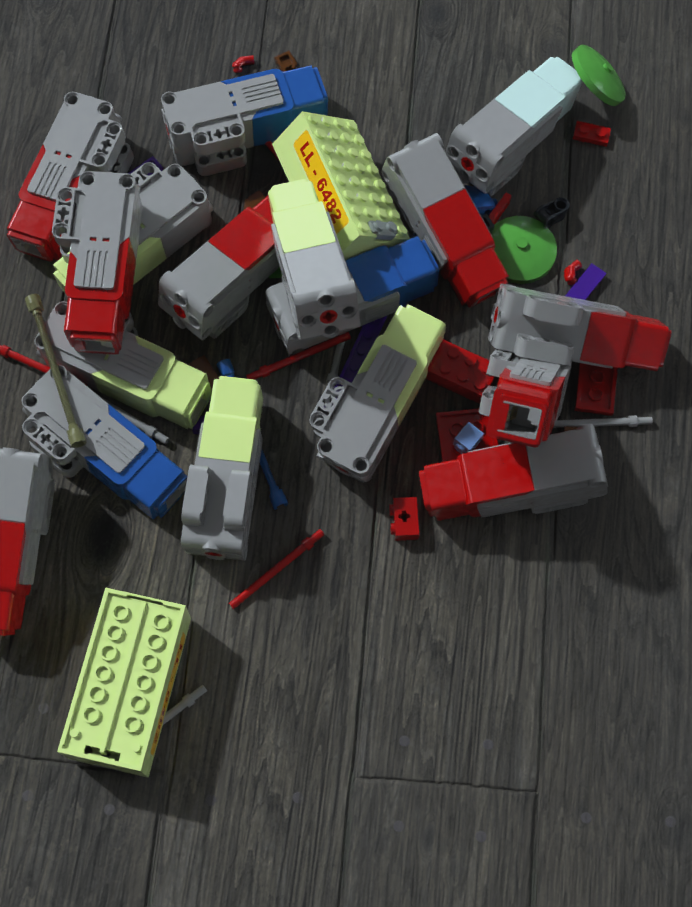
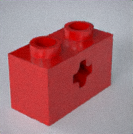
[389,497,419,541]

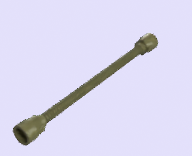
[25,294,87,448]

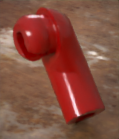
[232,55,255,73]
[564,260,582,285]

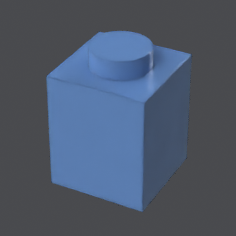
[453,422,484,454]

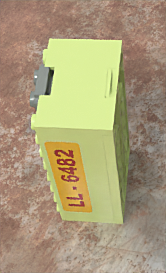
[272,111,410,260]
[57,588,191,777]

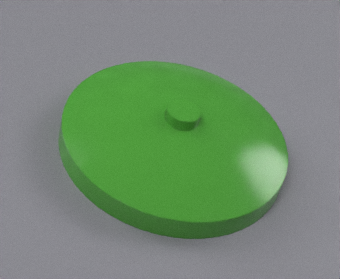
[572,45,626,106]
[491,216,557,284]

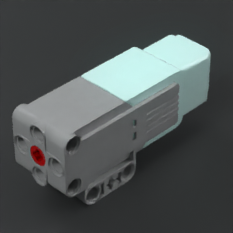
[446,57,583,196]

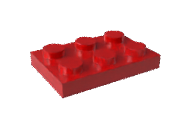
[574,363,618,416]

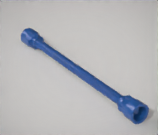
[216,359,288,510]

